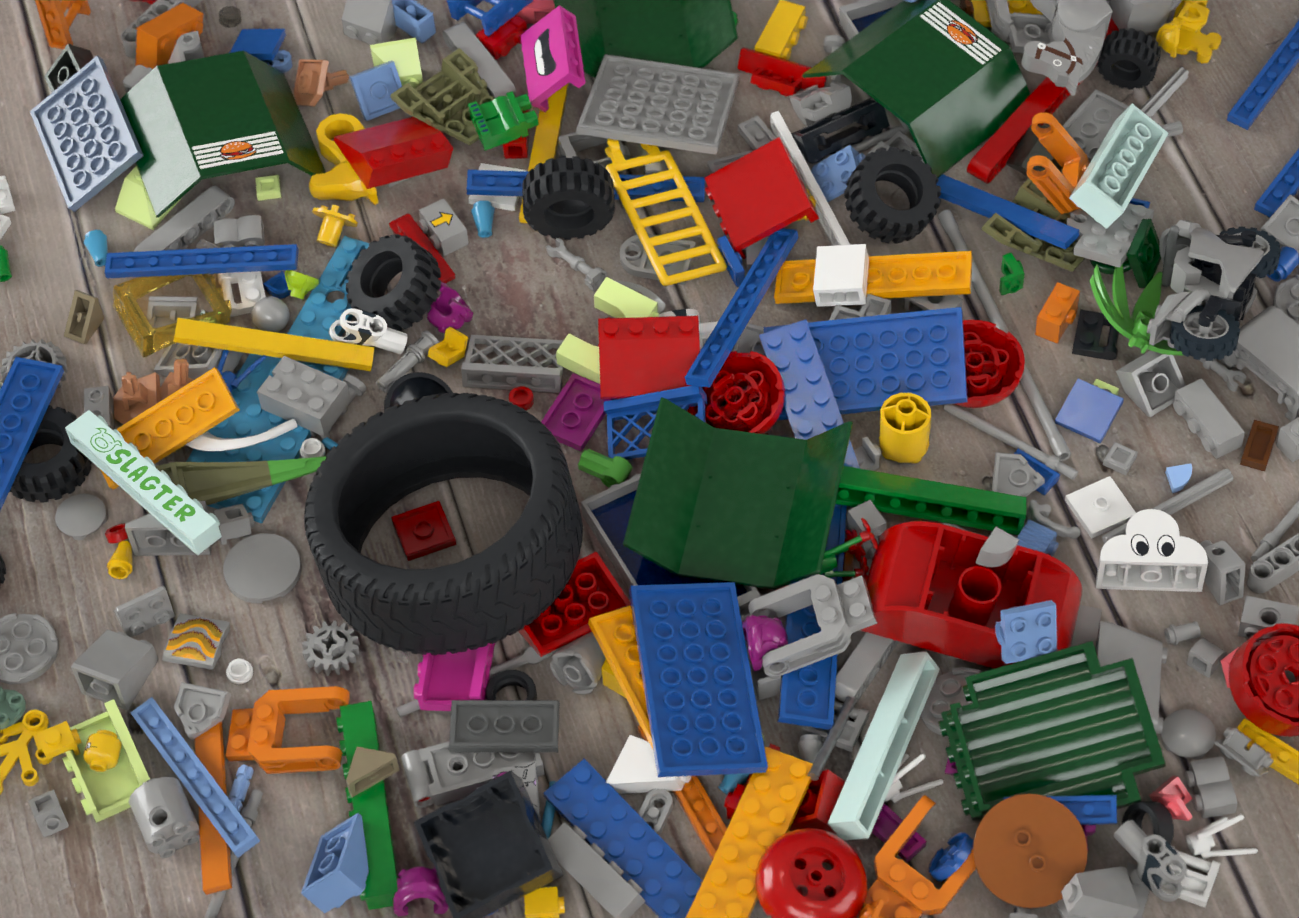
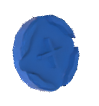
[928,832,974,882]

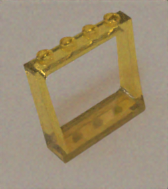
[113,274,232,357]

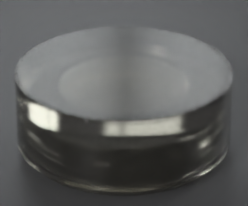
[219,6,242,28]

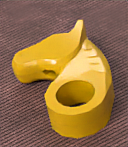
[309,113,379,205]

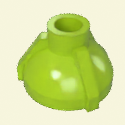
[284,270,320,300]

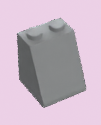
[71,630,158,711]

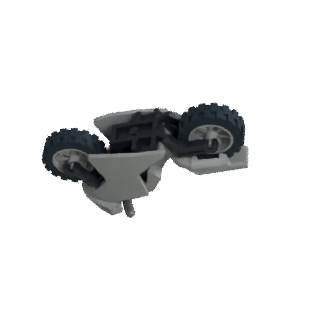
[1147,220,1281,361]

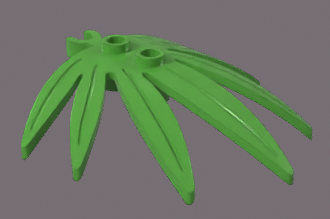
[1090,264,1183,355]

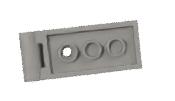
[401,741,545,808]

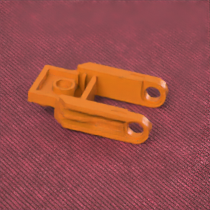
[1026,113,1090,215]
[225,686,350,774]
[864,795,976,918]

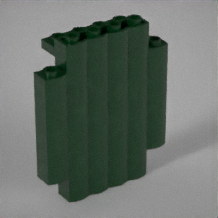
[938,641,1166,821]

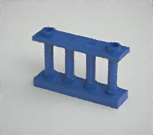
[447,0,533,36]

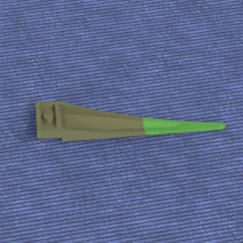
[155,456,326,505]

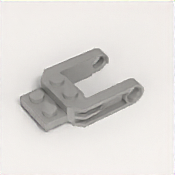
[986,0,1055,53]
[748,574,877,677]

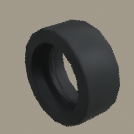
[486,670,537,700]
[1122,801,1174,845]

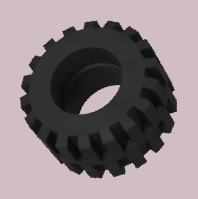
[1097,28,1161,89]

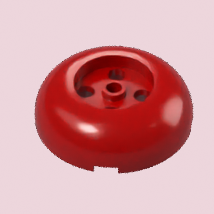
[954,320,1025,408]
[688,351,785,434]
[755,828,867,918]

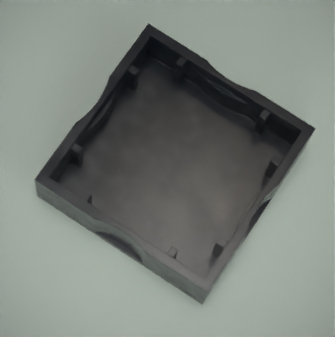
[414,771,563,918]

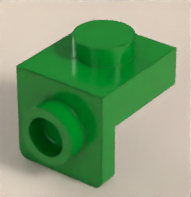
[999,252,1025,296]

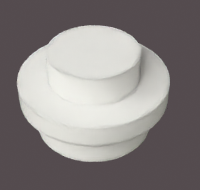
[300,438,325,458]
[226,658,253,684]

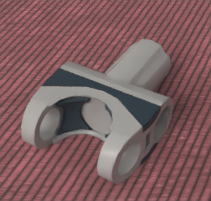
[1114,820,1187,902]

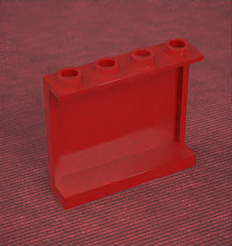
[704,137,819,259]

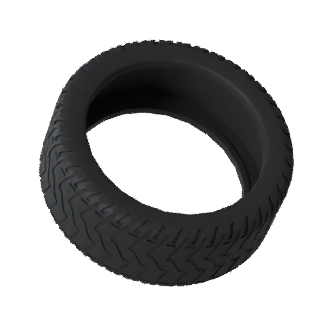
[304,393,583,655]

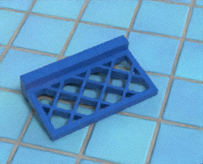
[604,386,707,460]

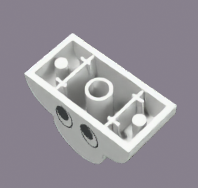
[1096,509,1208,592]

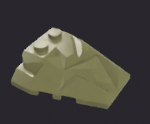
[390,48,494,145]
[981,178,1085,272]

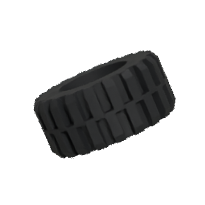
[844,147,941,244]
[522,156,615,240]
[346,234,441,331]
[9,405,93,503]

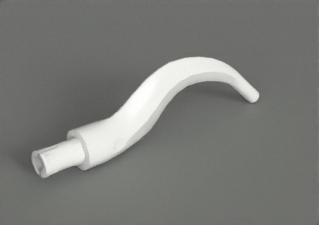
[186,419,297,451]

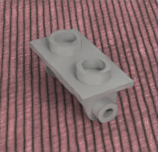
[1215,726,1274,776]

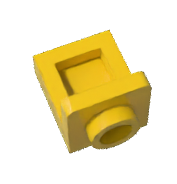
[427,327,468,367]
[36,721,82,760]

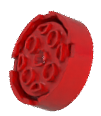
[1229,623,1299,737]

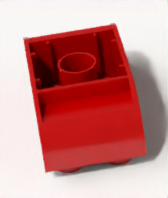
[861,521,1082,669]

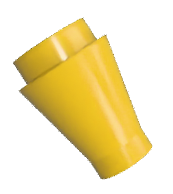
[107,541,133,579]

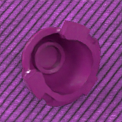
[427,282,474,334]
[742,615,788,671]
[393,866,448,917]

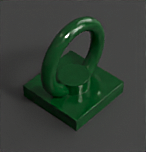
[1090,219,1161,288]

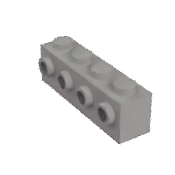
[548,822,646,918]

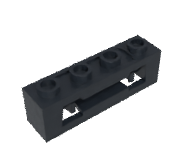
[791,97,890,164]

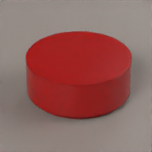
[509,386,534,410]
[105,523,128,544]

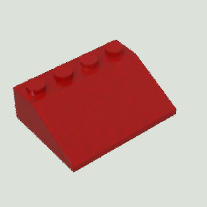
[333,117,454,189]
[598,316,700,399]
[518,551,631,657]

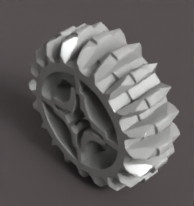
[0,339,68,394]

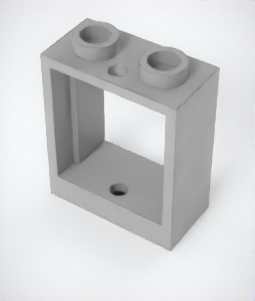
[558,131,630,172]

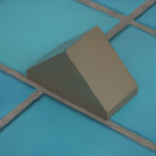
[64,290,105,344]
[346,747,400,797]

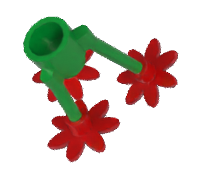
[816,518,878,582]

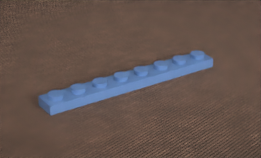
[131,697,260,858]

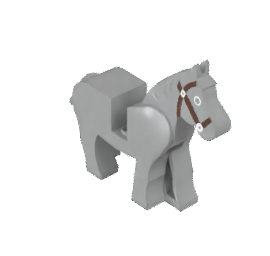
[1021,0,1182,96]

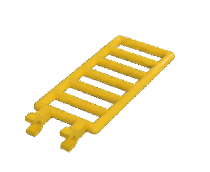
[605,139,727,286]

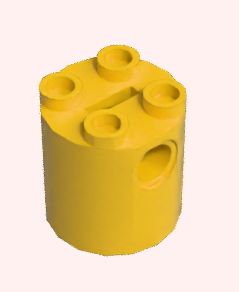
[879,393,931,464]

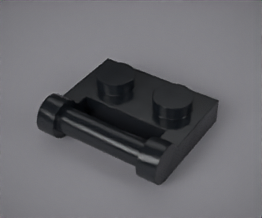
[1072,309,1119,360]

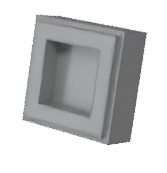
[1103,442,1138,475]

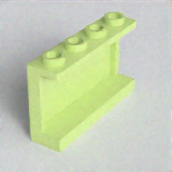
[62,699,150,823]

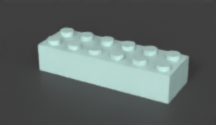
[1069,104,1169,229]

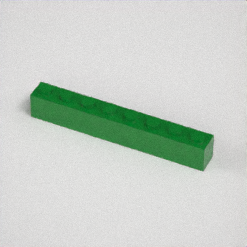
[835,466,1026,535]
[336,701,398,910]

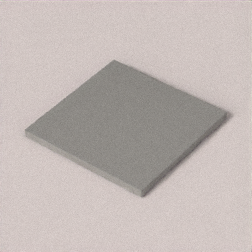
[577,55,740,155]

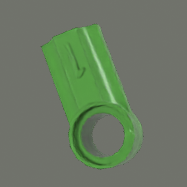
[578,449,633,488]

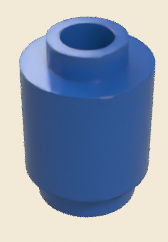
[1267,246,1299,282]

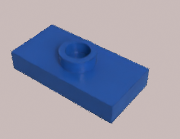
[717,235,745,288]

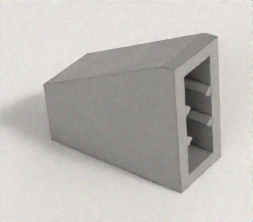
[1061,866,1140,918]

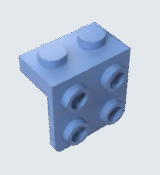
[811,145,866,202]

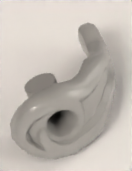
[1026,499,1080,539]

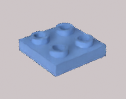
[995,600,1057,664]

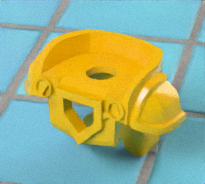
[1156,0,1222,64]

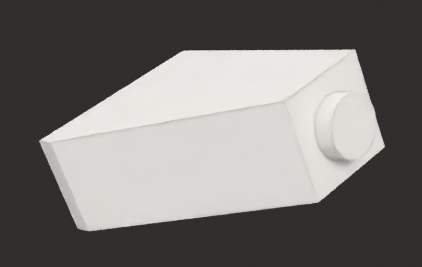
[606,735,692,794]

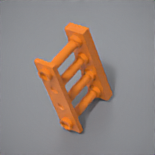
[35,0,91,49]

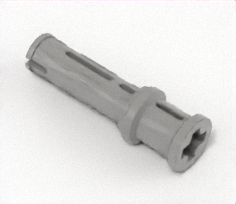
[376,330,439,393]

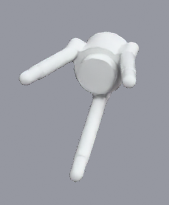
[885,754,944,803]
[1186,814,1258,860]

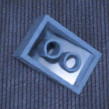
[301,813,369,913]

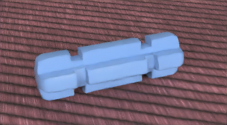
[228,764,254,813]

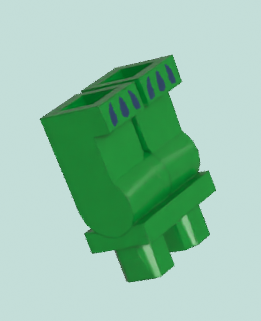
[468,91,539,151]

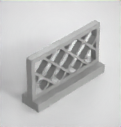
[461,335,564,393]

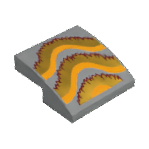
[162,613,230,670]

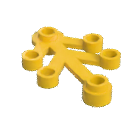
[0,710,53,795]

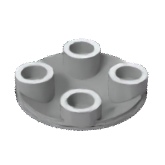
[55,494,107,540]
[1161,709,1216,759]

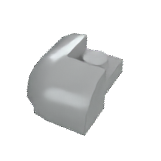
[789,82,852,126]

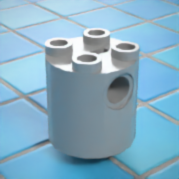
[129,777,200,858]

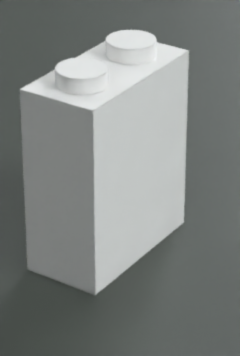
[813,244,869,307]

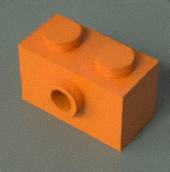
[1035,282,1080,344]

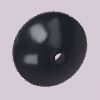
[384,372,453,411]

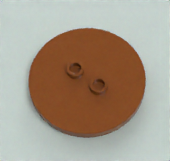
[973,794,1087,908]

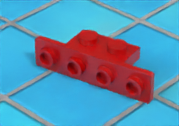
[737,47,827,96]
[389,213,455,283]

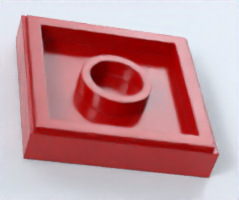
[391,501,457,561]

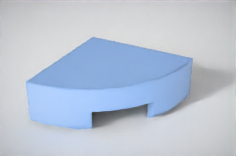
[1165,463,1192,493]

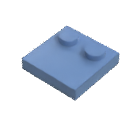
[349,60,402,121]

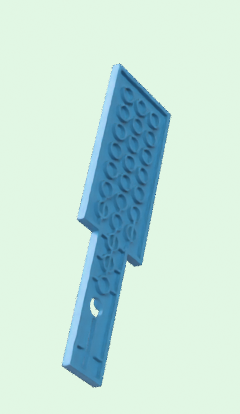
[186,236,369,523]

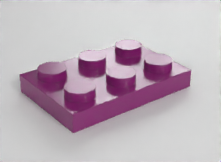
[541,373,616,452]

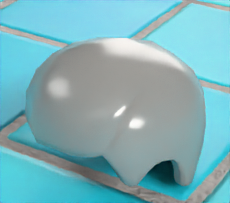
[251,296,290,333]

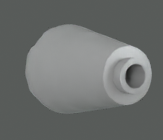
[550,632,606,695]

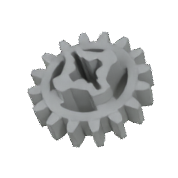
[302,620,360,676]

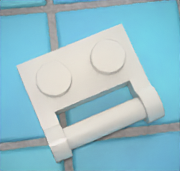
[217,271,266,317]
[1161,845,1221,907]

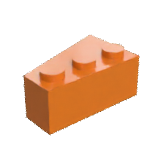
[136,3,203,69]

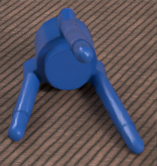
[217,350,267,392]

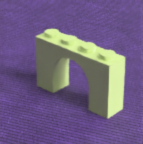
[556,277,659,384]

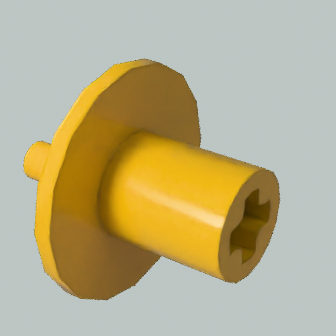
[312,204,358,247]

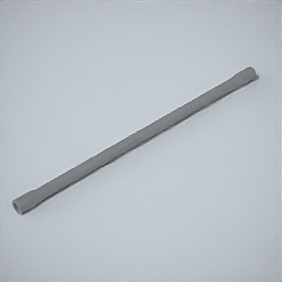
[938,210,1071,461]

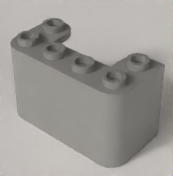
[1221,306,1299,421]

